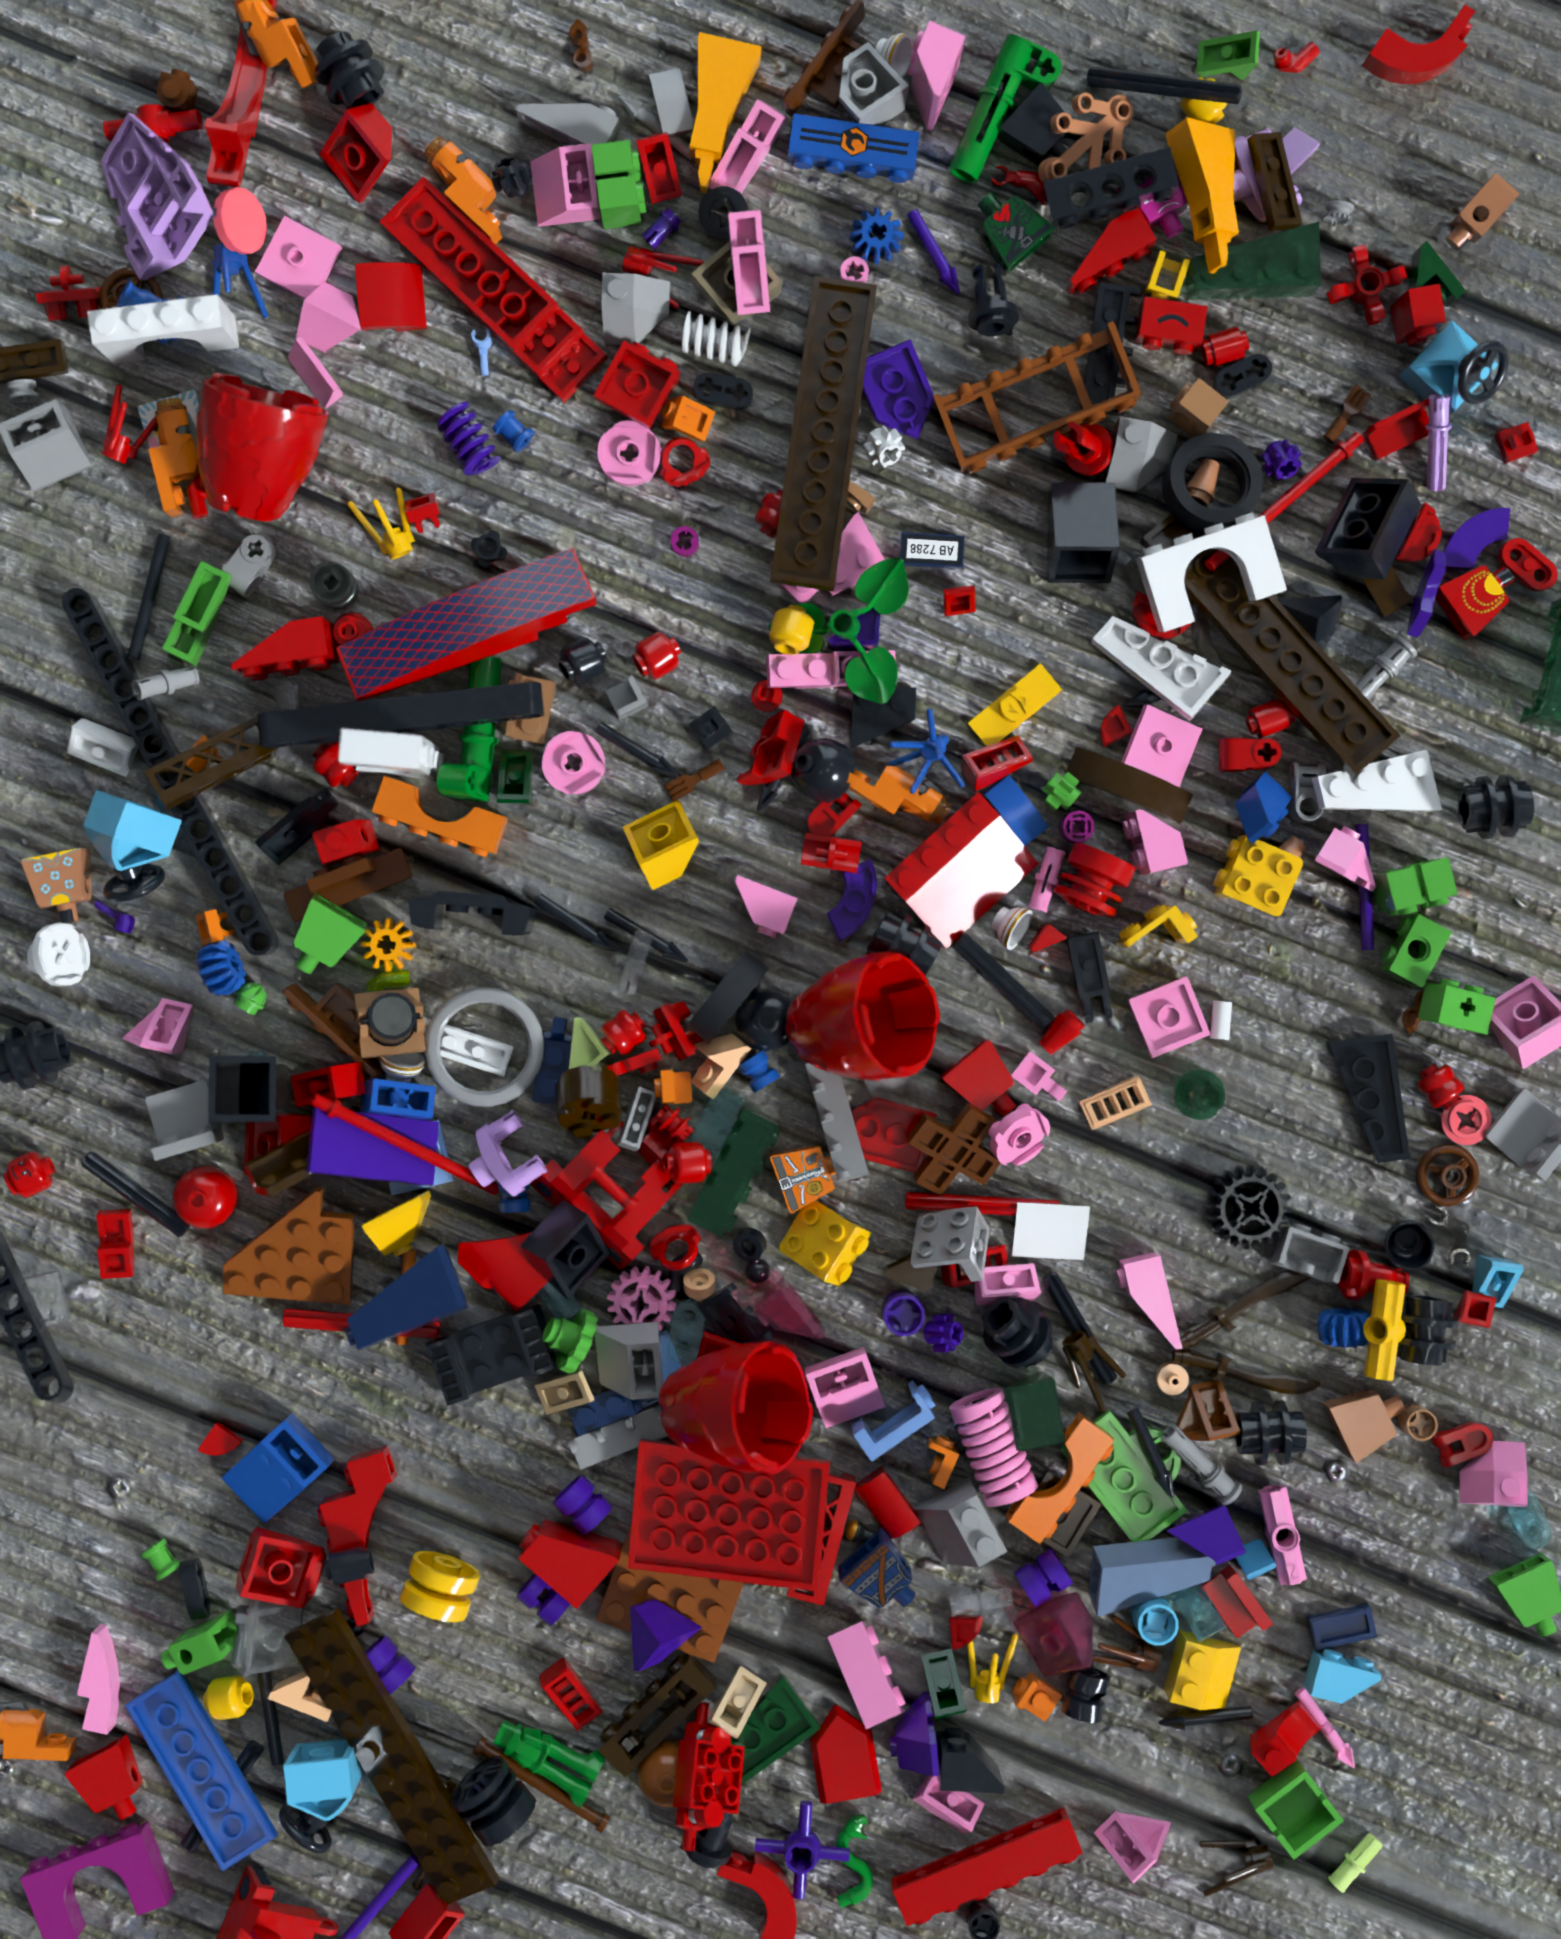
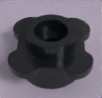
[470,530,507,567]

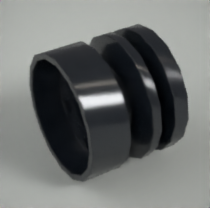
[450,1756,536,1846]

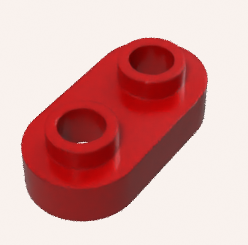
[1498,538,1558,592]

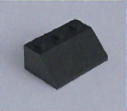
[1315,478,1421,580]

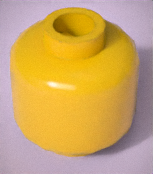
[1180,76,1227,124]
[769,605,814,655]
[203,1675,254,1720]

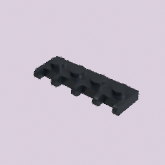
[1079,282,1142,416]
[698,1282,808,1384]

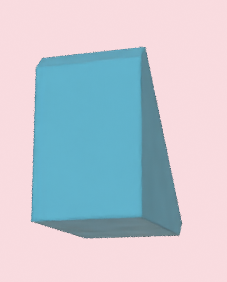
[1472,1255,1524,1308]

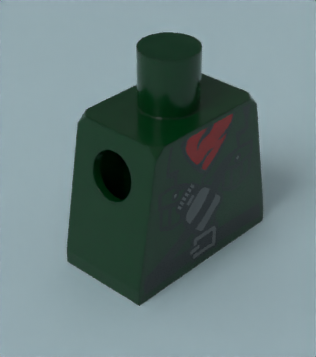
[977,192,1055,276]

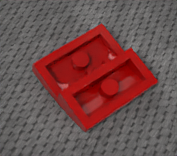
[355,262,427,332]

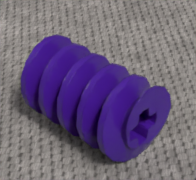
[436,401,501,476]

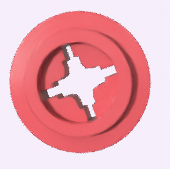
[1440,1095,1492,1145]

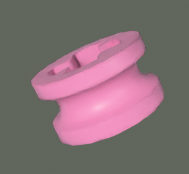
[840,256,869,283]

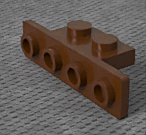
[783,0,865,117]
[284,848,413,922]
[282,982,385,1079]

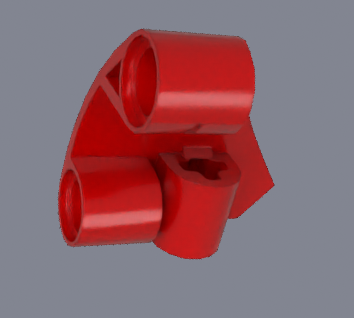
[458,1232,548,1312]

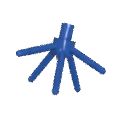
[887,708,965,794]

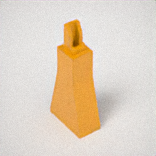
[689,32,762,194]
[1165,117,1239,274]

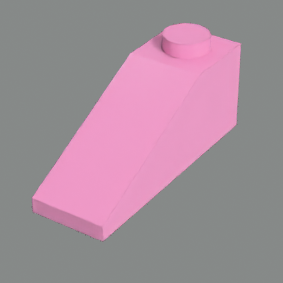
[1116,1252,1182,1350]

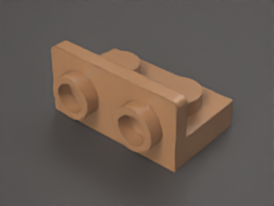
[501,673,556,745]

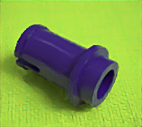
[641,208,681,250]

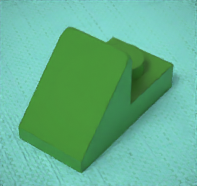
[1196,30,1260,80]

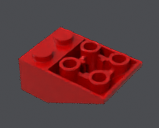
[231,616,339,681]

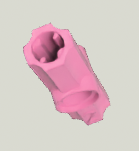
[1258,1484,1307,1586]

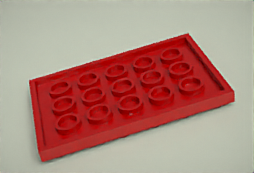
[628,1439,830,1592]

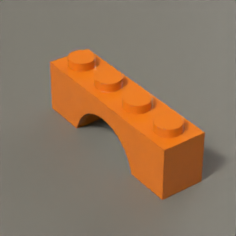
[372,776,508,858]
[1005,1412,1115,1544]

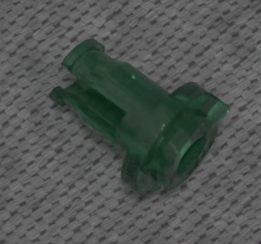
[1173,1069,1225,1120]

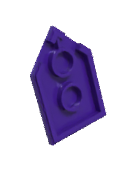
[862,339,934,440]

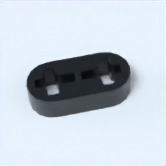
[1212,354,1272,400]
[694,373,753,410]
[180,1558,211,1621]

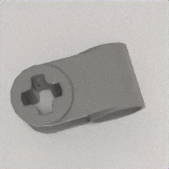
[221,534,276,598]
[1288,762,1326,824]

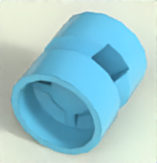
[1130,1596,1179,1646]

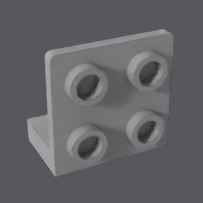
[145,1080,225,1161]
[1484,1088,1561,1181]
[910,1206,990,1282]

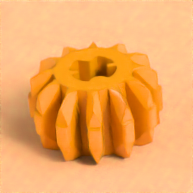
[361,918,416,972]

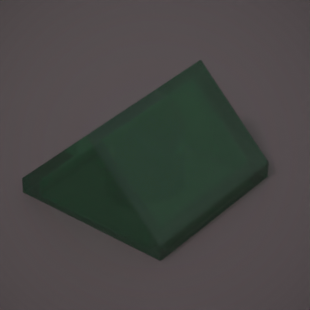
[1006,1372,1065,1451]

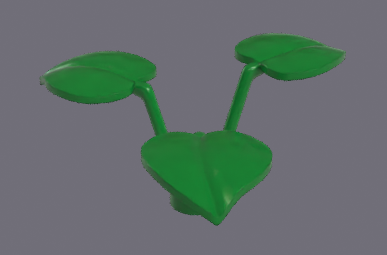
[768,558,909,704]

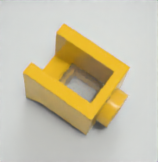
[1144,250,1191,301]

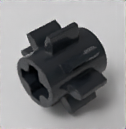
[491,156,532,198]

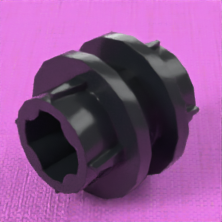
[314,31,384,109]
[1458,774,1534,839]
[866,912,942,976]
[0,1021,71,1090]
[1397,1295,1458,1366]
[982,1296,1053,1368]
[1235,1400,1307,1465]

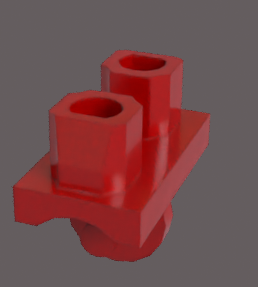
[36,265,101,320]
[800,832,862,873]
[648,1001,705,1061]

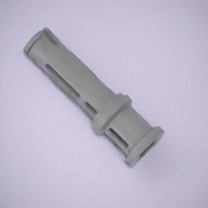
[1355,635,1417,699]
[1161,1424,1242,1505]

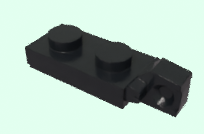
[255,788,339,865]

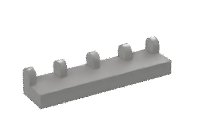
[804,1062,869,1183]
[568,1403,668,1470]

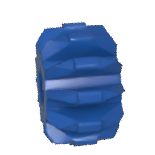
[849,207,904,265]
[196,940,246,996]
[1317,1307,1371,1348]

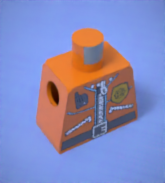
[769,1145,835,1214]

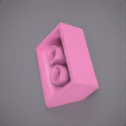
[908,21,966,132]

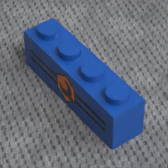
[788,114,920,183]

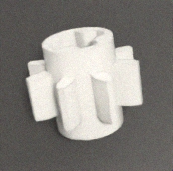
[863,425,905,468]

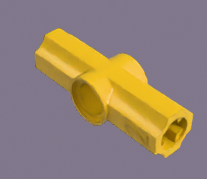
[1363,1280,1406,1381]

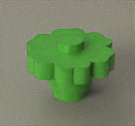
[542,1308,598,1374]

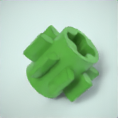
[1041,772,1081,811]

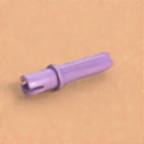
[1425,394,1452,491]

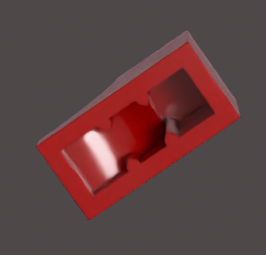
[1250,1700,1320,1777]

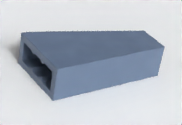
[1088,1537,1215,1616]

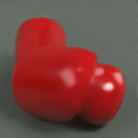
[1273,42,1320,73]
[187,473,208,519]

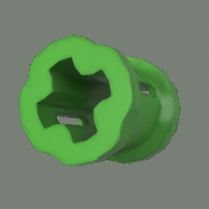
[140,1538,181,1581]

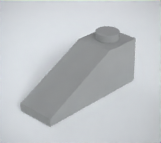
[516,103,620,146]

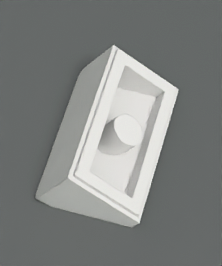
[67,718,138,777]

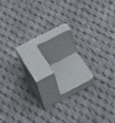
[605,675,648,721]

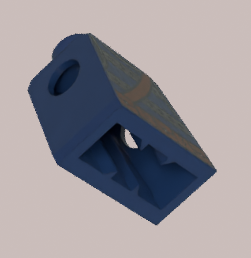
[838,1528,915,1608]

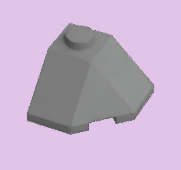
[839,42,909,126]
[601,273,670,345]
[1104,416,1177,493]

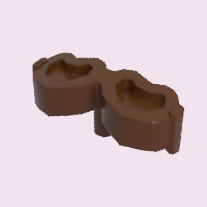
[569,19,593,73]
[1402,990,1424,1034]

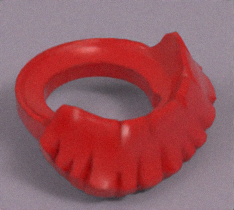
[659,437,711,487]
[649,1224,701,1271]

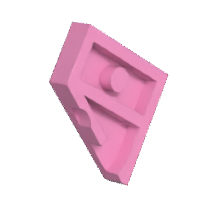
[829,512,885,598]

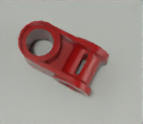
[1218,738,1282,772]

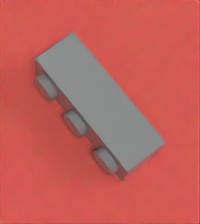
[617,1087,656,1152]

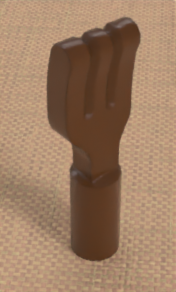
[1323,384,1371,444]
[664,758,725,802]

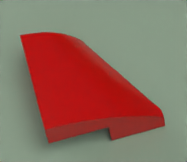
[737,709,804,785]

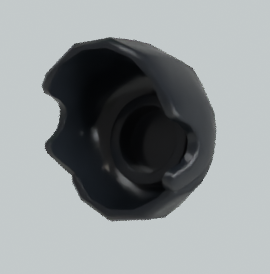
[1384,1219,1435,1271]

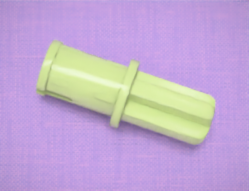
[1328,1833,1382,1893]

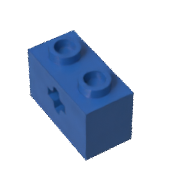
[360,1078,436,1120]

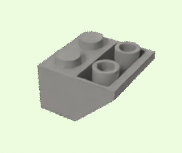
[0,399,93,492]
[595,1322,663,1400]

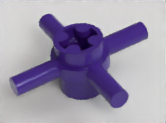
[755,1800,850,1899]

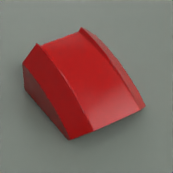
[236,1527,326,1608]

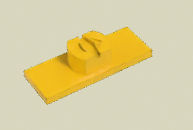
[967,663,1062,747]

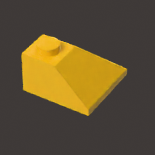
[622,799,699,890]
[362,1190,431,1257]

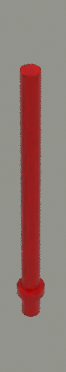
[1205,432,1364,571]
[310,1093,499,1196]

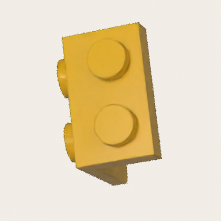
[1213,835,1303,916]
[1115,904,1198,948]
[779,1200,872,1287]

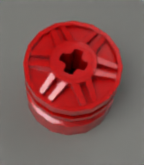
[1053,842,1136,919]

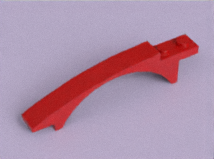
[204,0,277,188]

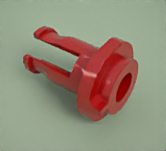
[1053,421,1114,477]
[1337,1249,1409,1301]

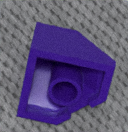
[889,1691,939,1776]

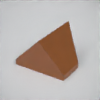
[1176,1380,1240,1441]

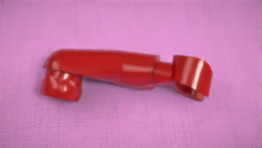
[990,165,1047,206]

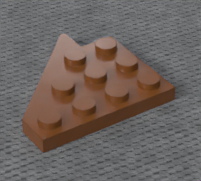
[223,1186,354,1305]

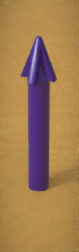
[907,209,960,295]

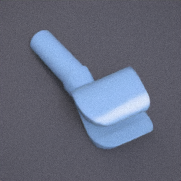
[471,328,492,376]

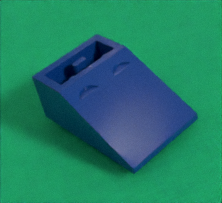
[221,1413,335,1524]

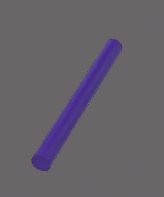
[1355,824,1374,950]
[339,1854,420,1939]

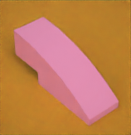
[708,99,788,194]
[728,210,770,315]
[77,1624,120,1735]

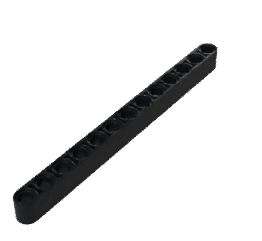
[62,588,279,956]

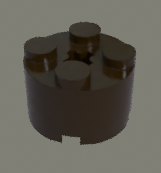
[555,1066,621,1138]

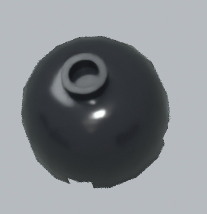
[791,738,855,803]
[735,989,792,1052]

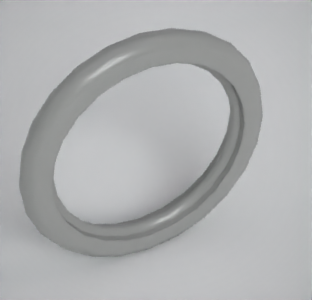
[424,987,544,1107]

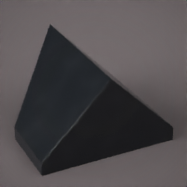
[1278,595,1343,651]

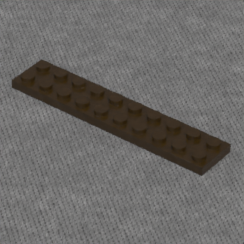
[770,275,877,592]
[1140,513,1400,778]
[284,1608,500,1904]

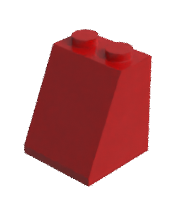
[518,1519,623,1609]

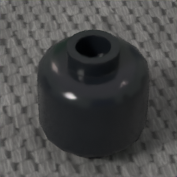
[557,637,607,684]

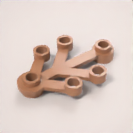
[1038,93,1133,182]

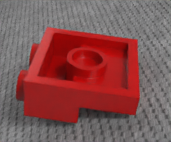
[593,340,680,429]

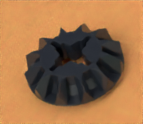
[698,186,748,240]

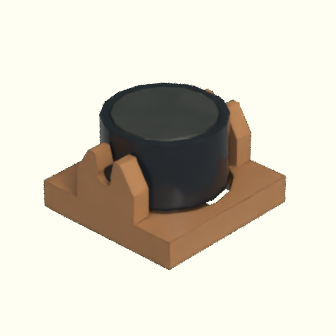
[354,988,426,1058]

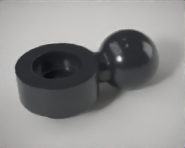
[733,1227,770,1283]

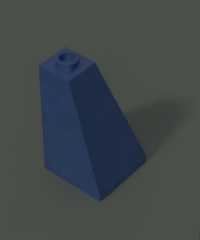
[344,1245,469,1350]

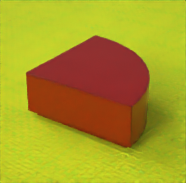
[1100,705,1133,747]
[197,1422,243,1456]
[949,1615,983,1650]

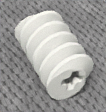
[681,311,750,367]

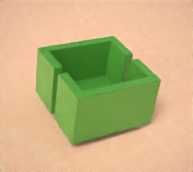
[591,140,646,230]
[1373,857,1458,916]
[1247,1759,1344,1860]

